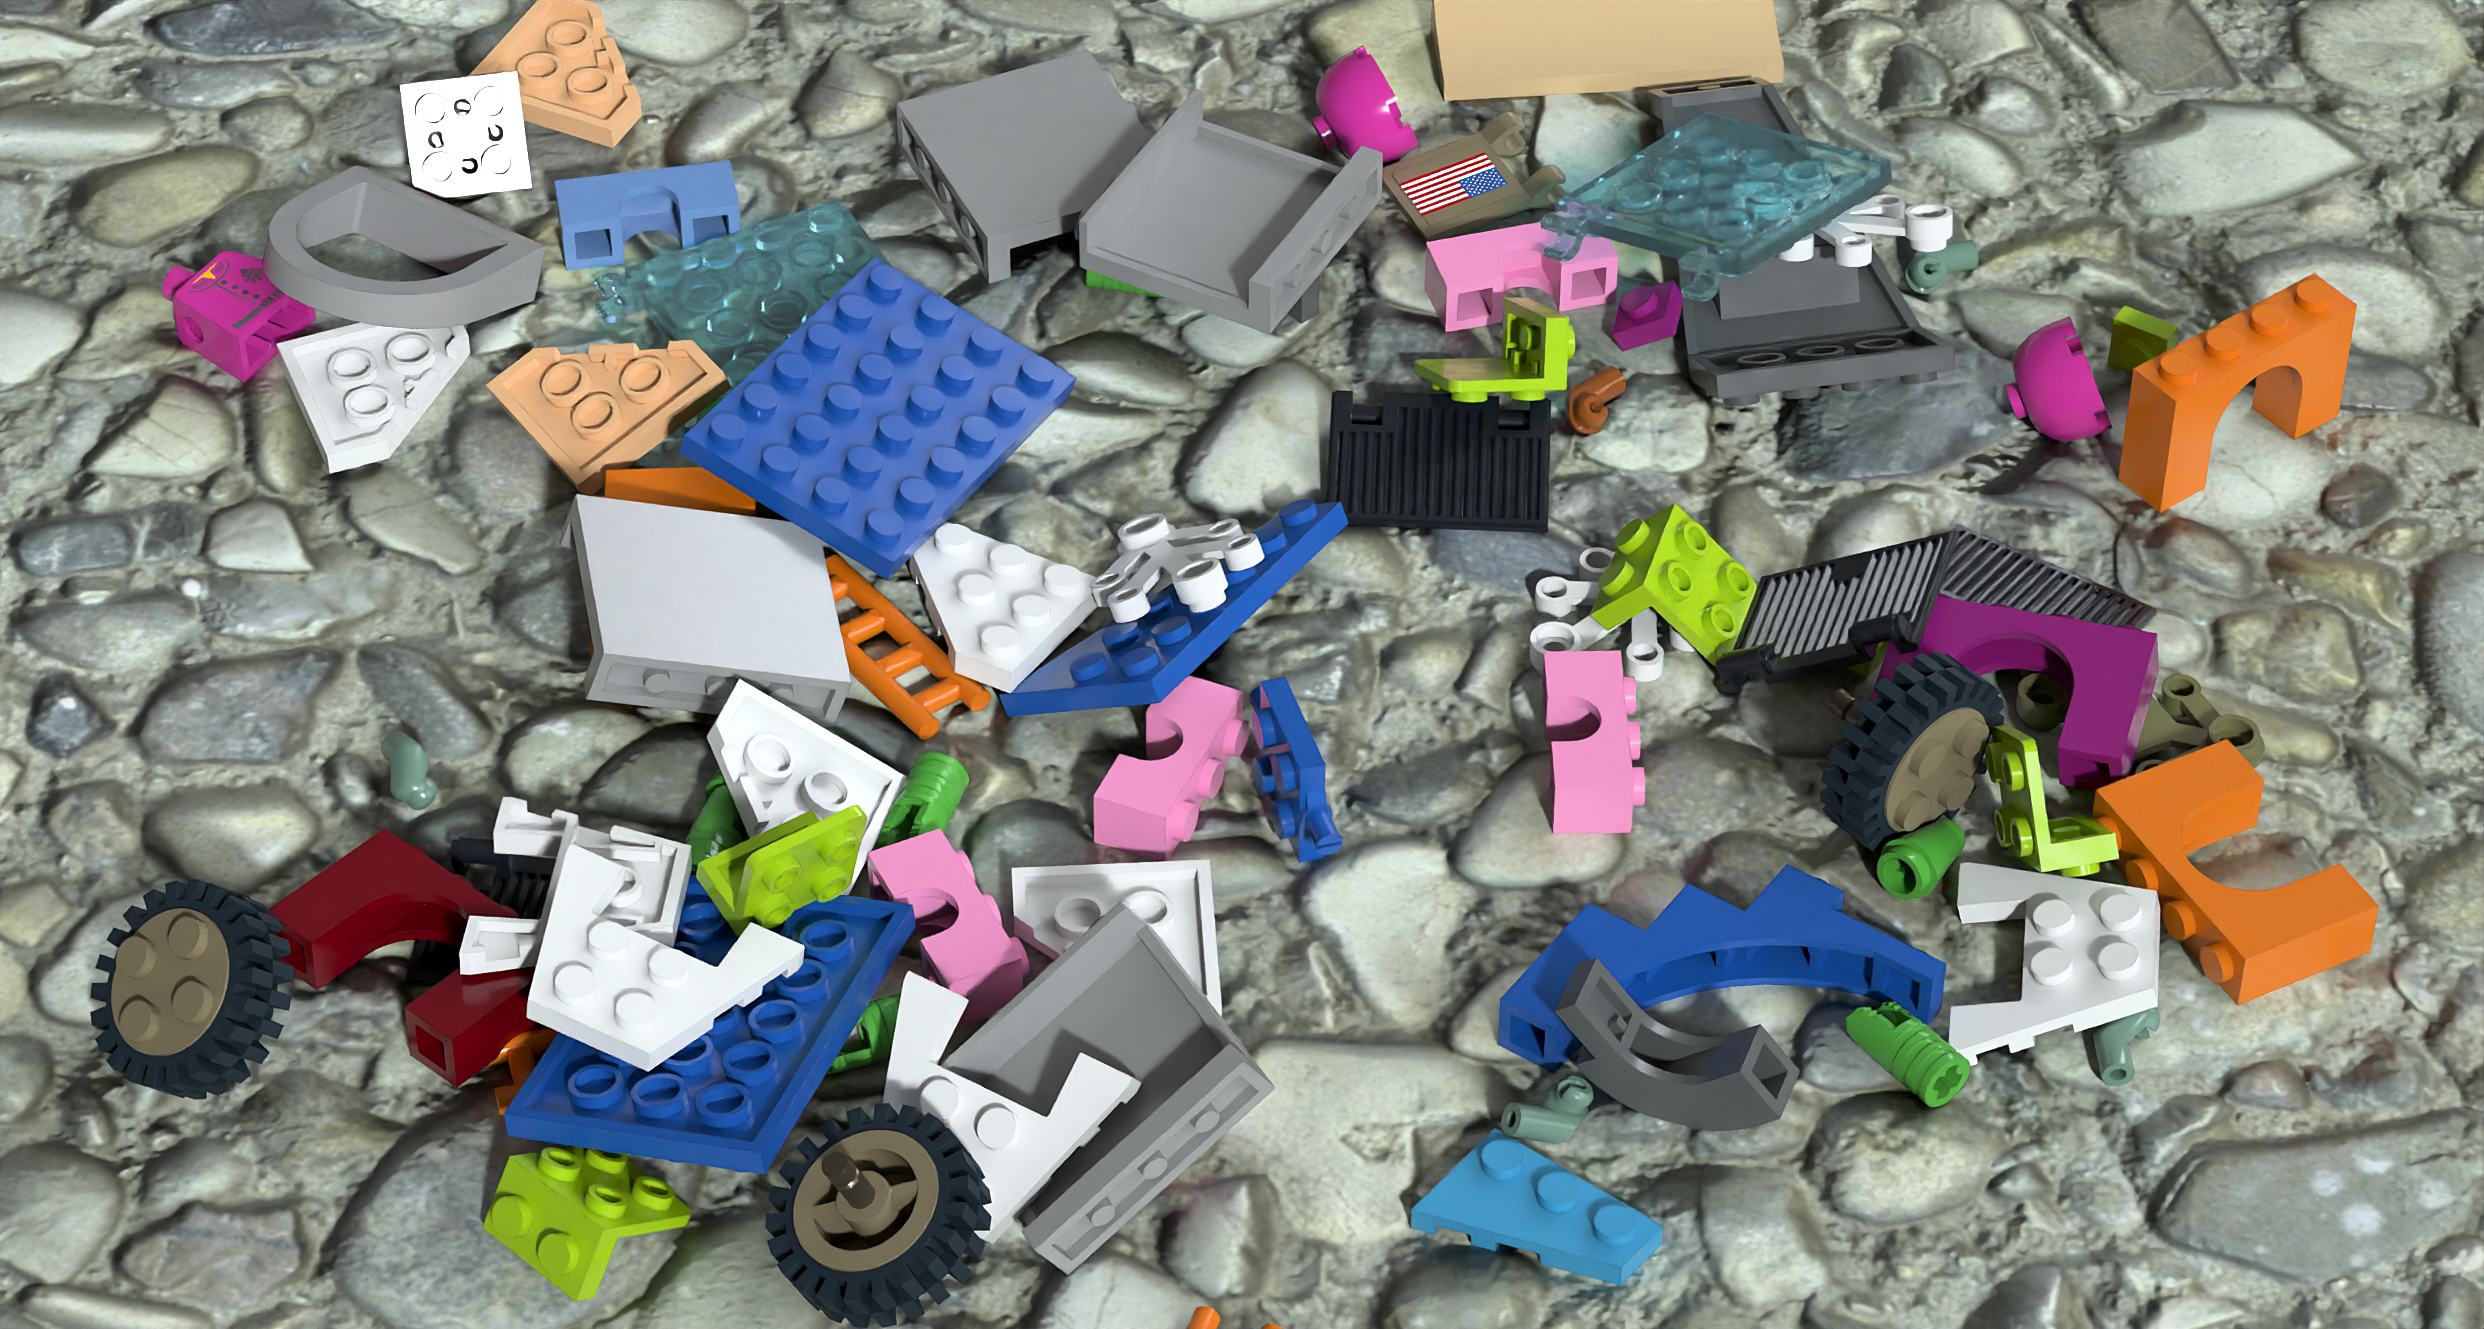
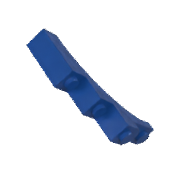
[1498,864,1947,1074]

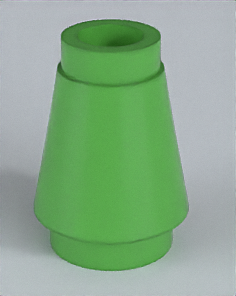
[1877,818,1965,900]

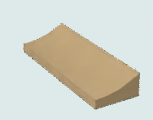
[1431,0,1785,101]

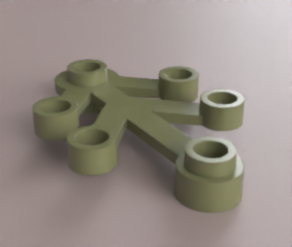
[2016,673,2265,774]

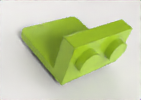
[1414,297,1575,402]
[1590,503,1757,666]
[1985,724,2119,877]
[696,805,867,937]
[482,1146,692,1302]

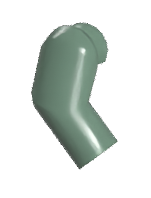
[1905,240,1979,294]
[381,731,438,810]
[2092,1007,2160,1086]
[1501,1075,1594,1144]

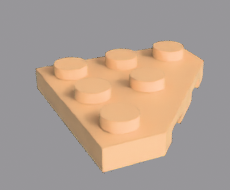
[463,0,642,148]
[486,340,732,496]

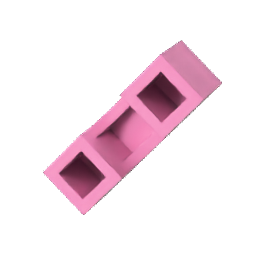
[1425,212,1618,333]
[1542,650,1645,834]
[1093,675,1250,862]
[867,828,1029,1028]

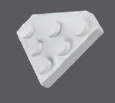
[277,322,470,474]
[910,522,1098,693]
[706,679,907,896]
[1012,859,1222,1017]

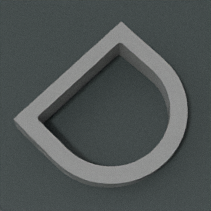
[262,165,546,329]

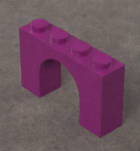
[1870,593,2159,791]

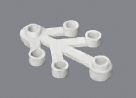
[1726,188,1953,267]
[1090,513,1264,623]
[1529,547,1697,682]

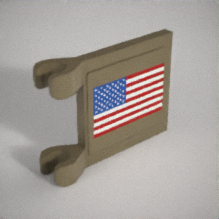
[1382,111,1567,244]

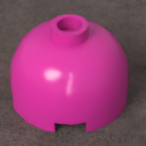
[1311,45,1418,164]
[2005,316,2113,441]

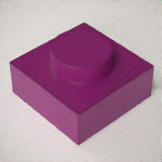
[1612,280,1684,352]

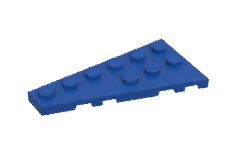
[999,499,1349,717]

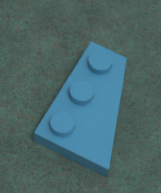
[1411,1128,1663,1286]

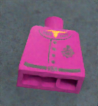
[162,251,316,382]

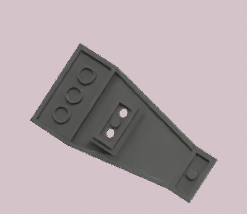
[1647,77,1956,406]

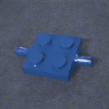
[1249,677,1343,863]

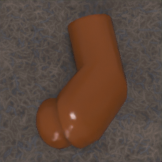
[1565,366,1626,435]

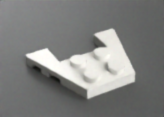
[459,797,692,975]
[526,843,805,1072]
[1949,862,2160,1066]
[882,971,1141,1244]

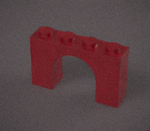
[266,828,542,1088]

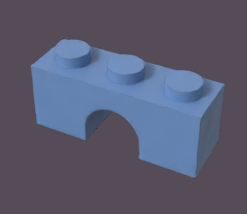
[554,160,742,271]

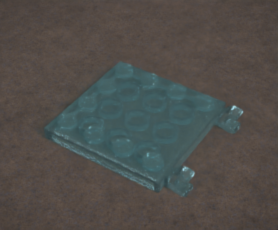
[1540,112,1892,302]
[593,199,893,427]

